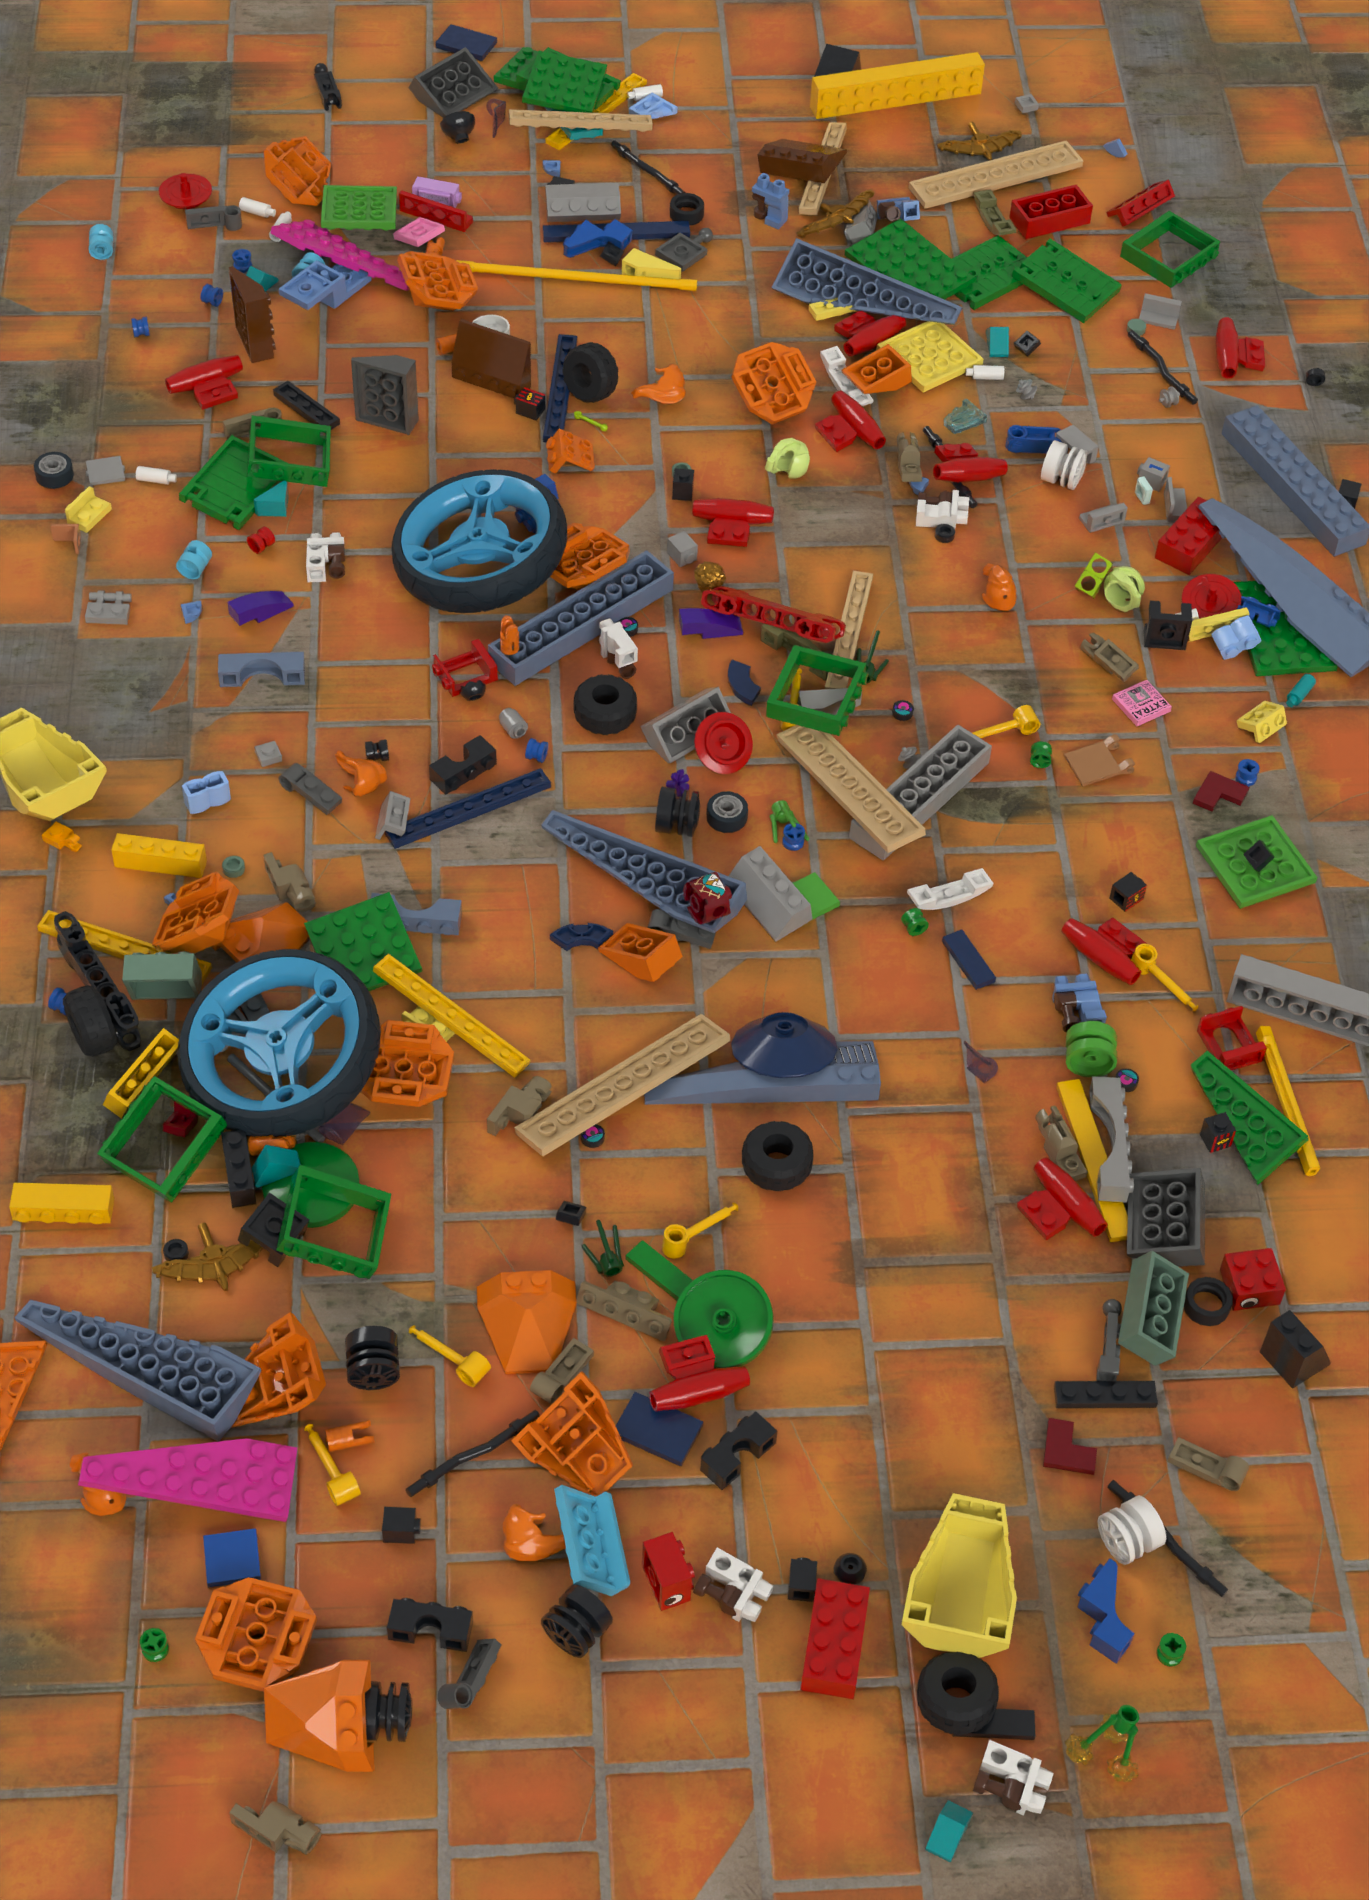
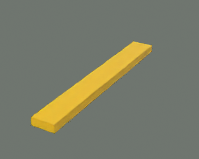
[545,73,647,150]
[37,910,212,984]
[373,953,530,1078]
[1056,1079,1128,1243]

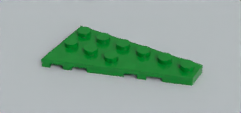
[1190,1051,1309,1186]

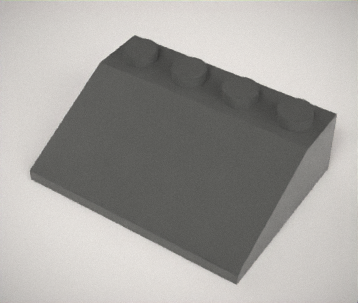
[409,47,498,118]
[351,355,419,435]
[1127,1168,1205,1267]

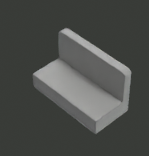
[1139,293,1182,329]
[1056,425,1099,464]
[1164,477,1187,521]
[1079,503,1127,533]
[375,791,411,840]

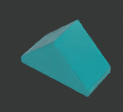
[246,266,279,292]
[986,327,1009,357]
[254,480,289,517]
[252,1145,301,1188]
[925,1800,973,1863]

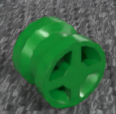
[1030,741,1052,768]
[901,908,929,936]
[140,1628,169,1662]
[1156,1633,1187,1667]

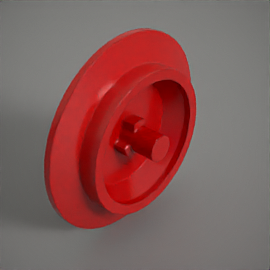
[159,173,212,209]
[1181,574,1241,619]
[694,712,753,774]

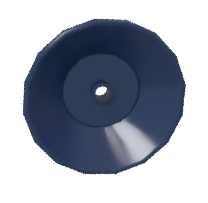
[731,1012,838,1078]

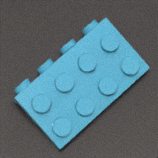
[554,1485,630,1597]

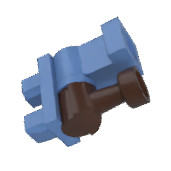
[752,173,790,230]
[877,197,920,221]
[1052,974,1107,1032]

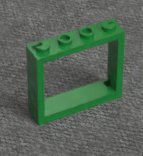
[1120,211,1220,288]
[247,415,331,487]
[766,645,869,736]
[97,1076,227,1203]
[276,1165,391,1279]

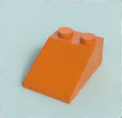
[842,344,912,394]
[598,923,683,982]

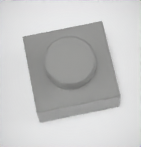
[1015,94,1039,113]
[254,741,282,767]

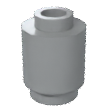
[499,708,528,738]

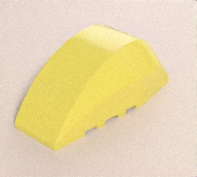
[0,708,107,821]
[901,1493,1017,1658]

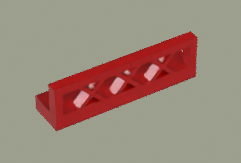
[1106,179,1175,226]
[399,190,473,232]

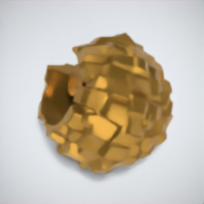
[694,561,727,592]

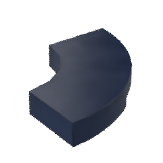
[728,660,761,706]
[550,923,613,951]

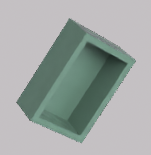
[122,951,202,1000]

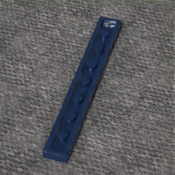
[543,221,690,242]
[543,334,577,443]
[385,768,551,849]

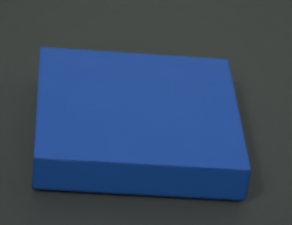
[203,1528,261,1588]

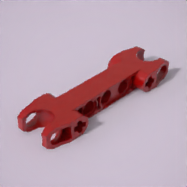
[701,586,846,643]

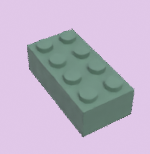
[1118,1251,1189,1366]

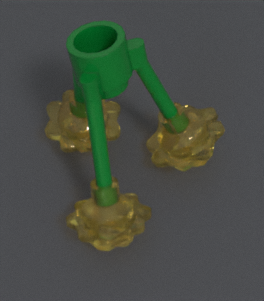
[1065,1705,1139,1782]

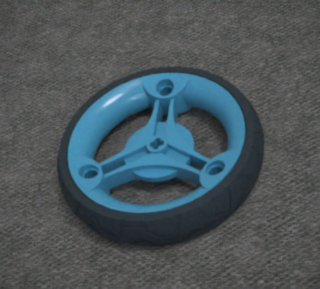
[391,469,567,613]
[178,949,381,1137]

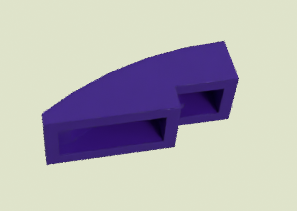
[227,591,294,626]
[679,608,743,639]

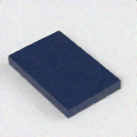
[435,24,497,61]
[616,1392,703,1466]

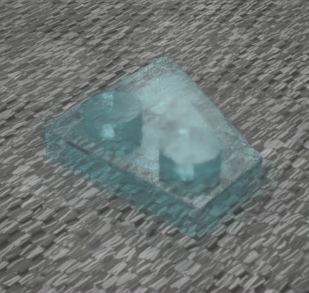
[944,399,987,434]

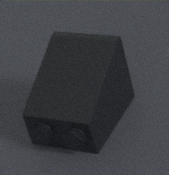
[814,44,861,77]
[1260,1310,1331,1389]

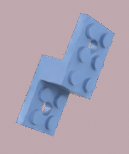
[279,260,371,310]

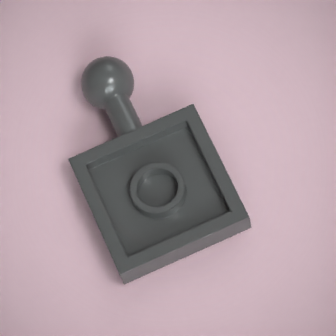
[655,228,713,272]

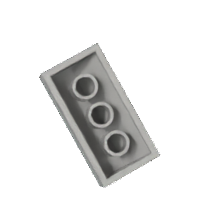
[545,183,621,222]
[640,687,731,763]
[729,846,812,942]

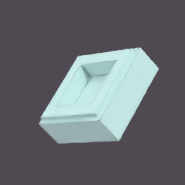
[1135,476,1153,505]

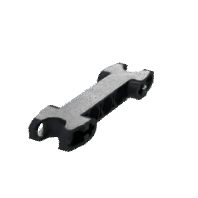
[54,911,141,1051]

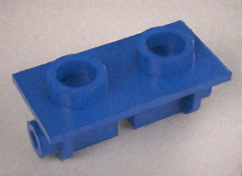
[1237,596,1281,627]

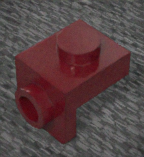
[163,1101,198,1137]

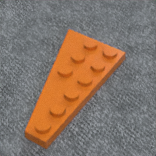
[0,1341,47,1452]

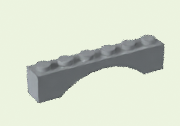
[1089,1076,1134,1202]

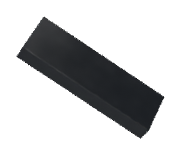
[953,1709,1036,1740]

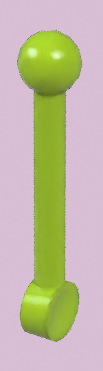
[574,411,608,432]

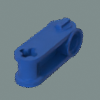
[1005,425,1063,454]

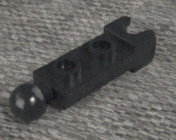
[314,63,342,111]

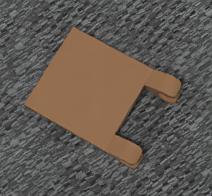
[1064,734,1135,787]

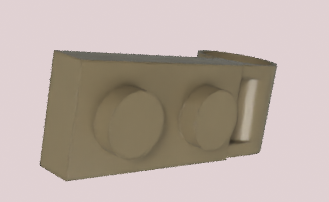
[223,408,282,439]
[530,1338,594,1404]
[1167,1437,1249,1491]

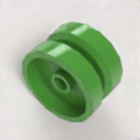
[1066,1021,1117,1077]

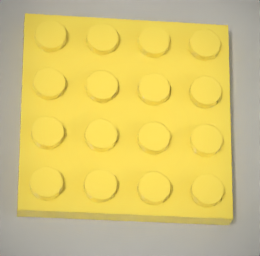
[876,321,984,393]

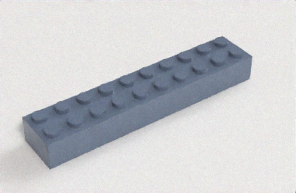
[1222,405,1369,556]
[488,550,674,686]

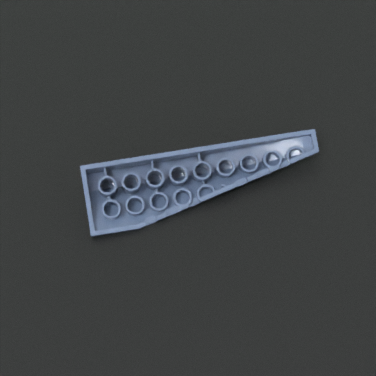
[771,238,963,325]
[15,1300,261,1442]

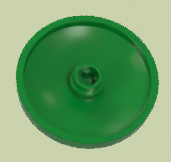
[262,1142,360,1228]
[674,1270,774,1369]

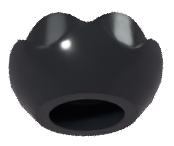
[460,680,486,701]
[834,1553,867,1584]

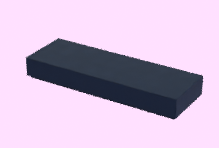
[942,929,996,990]

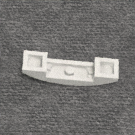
[820,346,873,406]
[907,868,994,910]

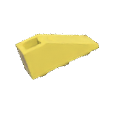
[622,248,681,279]

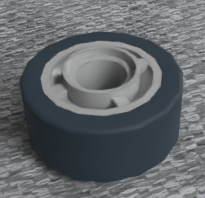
[34,452,74,489]
[706,791,748,833]

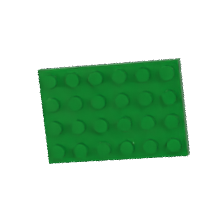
[845,218,974,300]
[1234,581,1338,676]

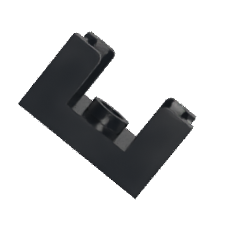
[1144,600,1192,650]
[238,1192,310,1267]

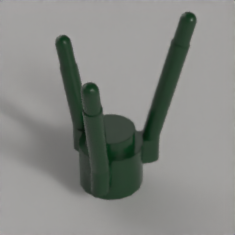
[856,630,889,683]
[582,1220,624,1277]

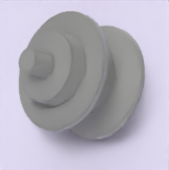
[1016,379,1037,400]
[1159,386,1180,408]
[898,747,922,769]

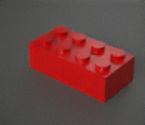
[1009,184,1093,240]
[1155,496,1222,575]
[800,1578,870,1700]

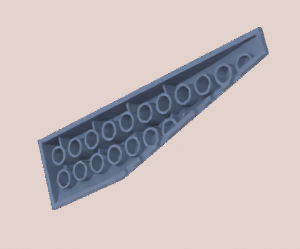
[1198,498,1369,677]

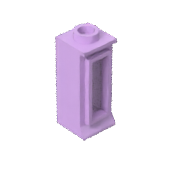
[412,176,462,208]

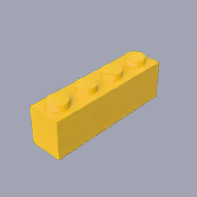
[111,833,207,878]
[103,1028,179,1119]
[9,1183,115,1224]

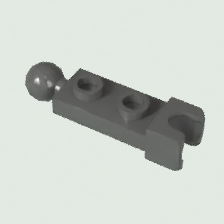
[1096,1299,1122,1381]

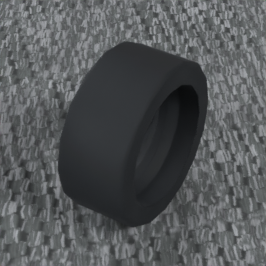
[670,193,704,226]
[1184,1277,1233,1326]

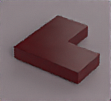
[1192,771,1250,812]
[1043,1418,1097,1475]

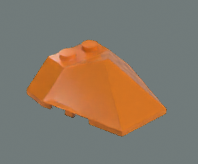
[264,136,331,206]
[211,902,309,963]
[477,1270,577,1374]
[231,1312,326,1428]
[511,1371,633,1497]
[264,1660,375,1772]

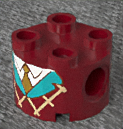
[683,872,732,925]

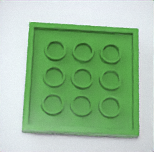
[321,185,397,231]
[1196,815,1318,909]

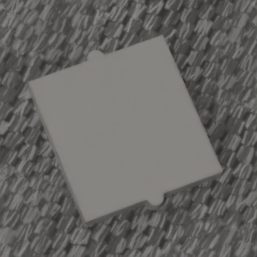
[86,456,125,486]

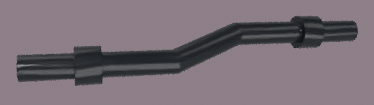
[611,140,686,195]
[1128,330,1198,405]
[923,426,978,508]
[405,1410,540,1497]
[1107,1480,1229,1597]

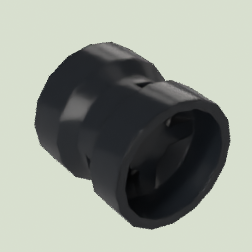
[365,739,389,761]

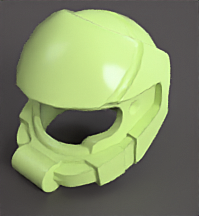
[765,438,810,479]
[1104,566,1145,612]

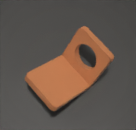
[51,524,81,554]

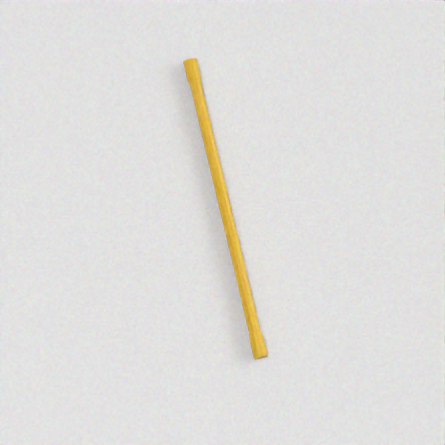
[456,260,697,291]

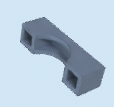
[218,652,305,687]
[371,893,462,935]

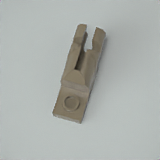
[897,432,922,482]
[1080,633,1139,682]
[264,852,316,912]
[487,1076,552,1136]
[1035,1106,1087,1181]
[229,1801,322,1855]

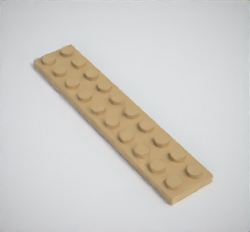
[908,140,1084,209]
[777,725,926,853]
[514,1014,731,1156]

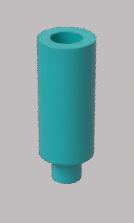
[1286,674,1316,707]

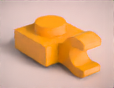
[42,821,82,852]

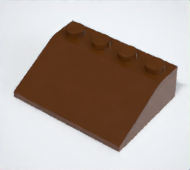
[757,139,847,183]
[229,266,276,363]
[451,319,531,399]

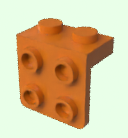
[546,429,595,474]

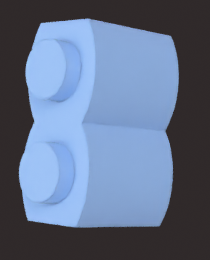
[1211,615,1262,660]
[182,771,231,814]

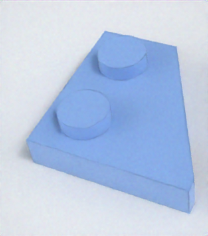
[629,93,678,119]

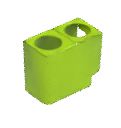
[1075,553,1113,599]

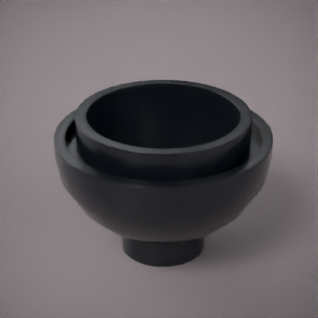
[440,111,475,144]

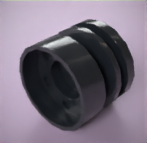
[655,786,701,837]
[345,1326,400,1390]
[541,1584,613,1658]
[365,1681,413,1742]

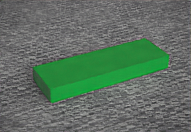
[626,1240,693,1301]

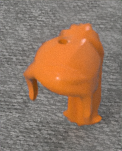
[631,364,686,404]
[981,563,1017,611]
[335,751,388,797]
[69,1453,126,1516]
[502,1504,566,1561]

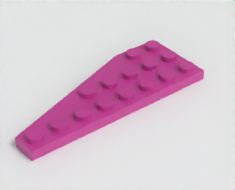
[270,219,409,291]
[78,1438,297,1522]

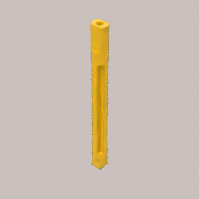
[1256,1026,1320,1176]

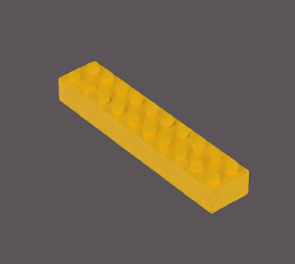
[810,52,985,119]

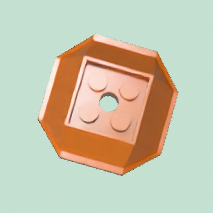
[397,251,478,311]
[731,342,817,425]
[550,523,630,591]
[152,872,239,954]
[361,1020,454,1107]
[195,1577,317,1692]

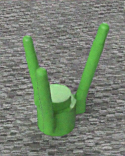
[769,800,809,843]

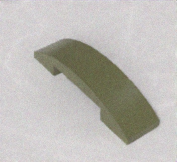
[974,189,1016,236]
[761,624,828,681]

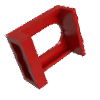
[432,638,498,697]
[1197,1006,1267,1070]

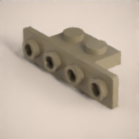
[576,1281,672,1341]

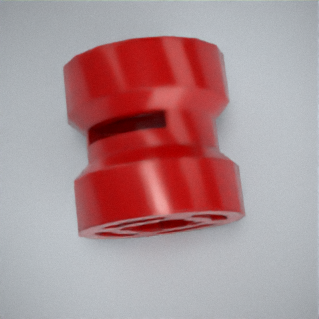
[247,526,275,554]

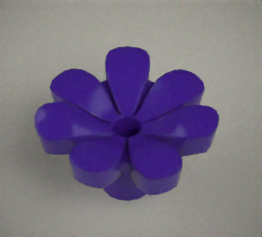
[666,769,689,797]

